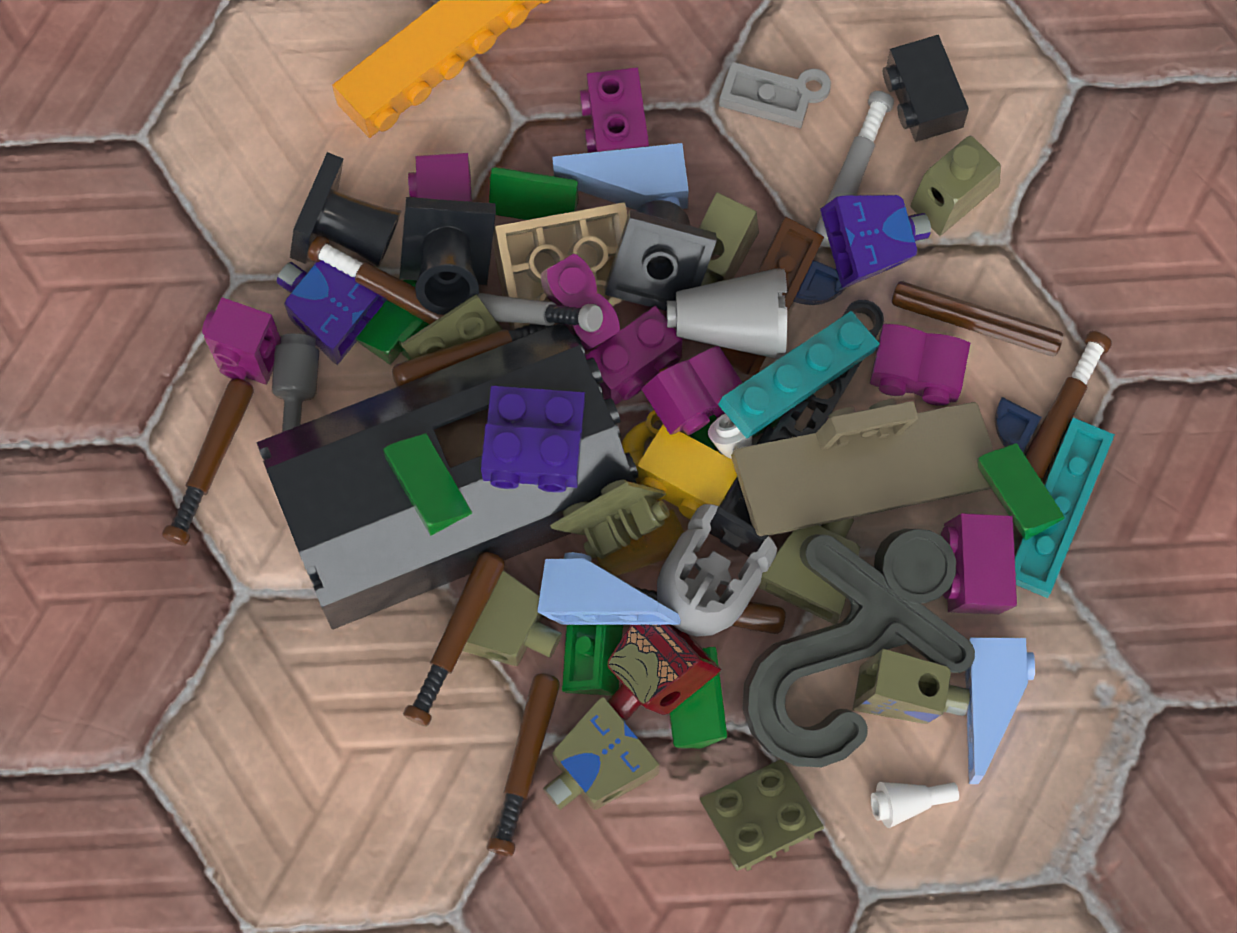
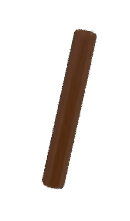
[892,281,1063,356]

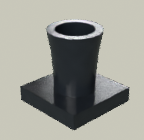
[290,152,401,267]
[399,197,496,315]
[605,200,717,311]

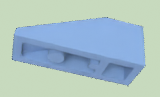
[552,143,689,210]
[537,552,681,625]
[965,638,1035,784]

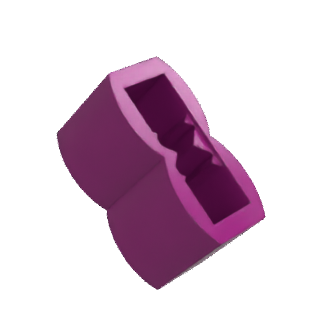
[541,254,620,350]
[870,324,971,406]
[641,346,742,435]

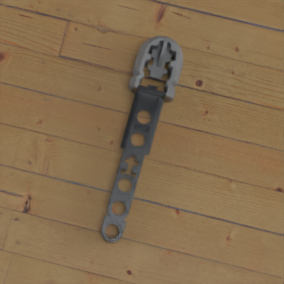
[657,300,884,637]

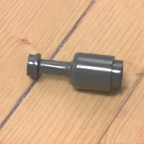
[272,334,320,432]

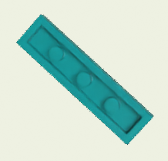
[718,311,880,439]
[1015,418,1115,598]

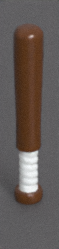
[307,236,444,324]
[1025,331,1112,481]

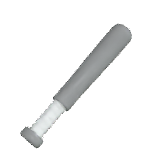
[814,91,894,247]

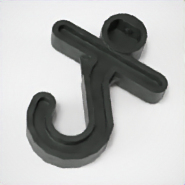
[742,528,975,768]

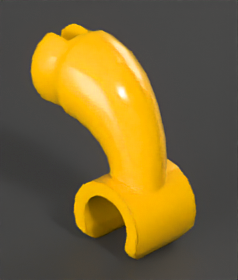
[621,410,660,468]

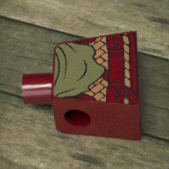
[607,625,722,720]

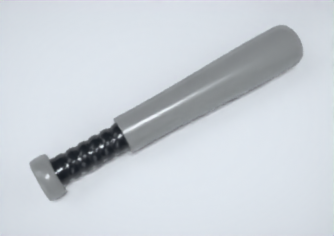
[478,293,603,332]

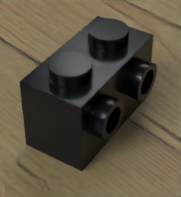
[883,34,969,142]

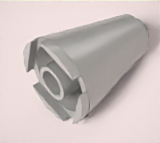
[667,269,787,359]

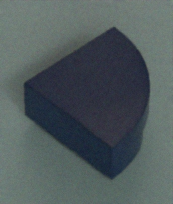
[793,260,847,305]
[995,397,1042,452]

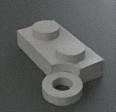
[719,62,831,129]

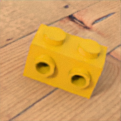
[636,424,737,520]

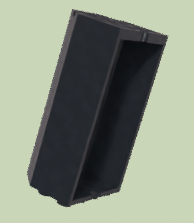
[256,323,639,630]

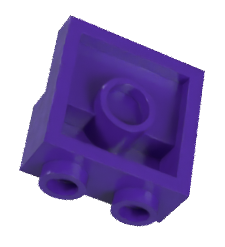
[481,386,585,492]

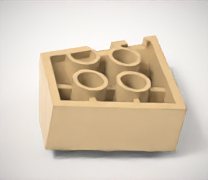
[492,202,628,330]

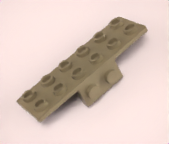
[731,399,994,536]

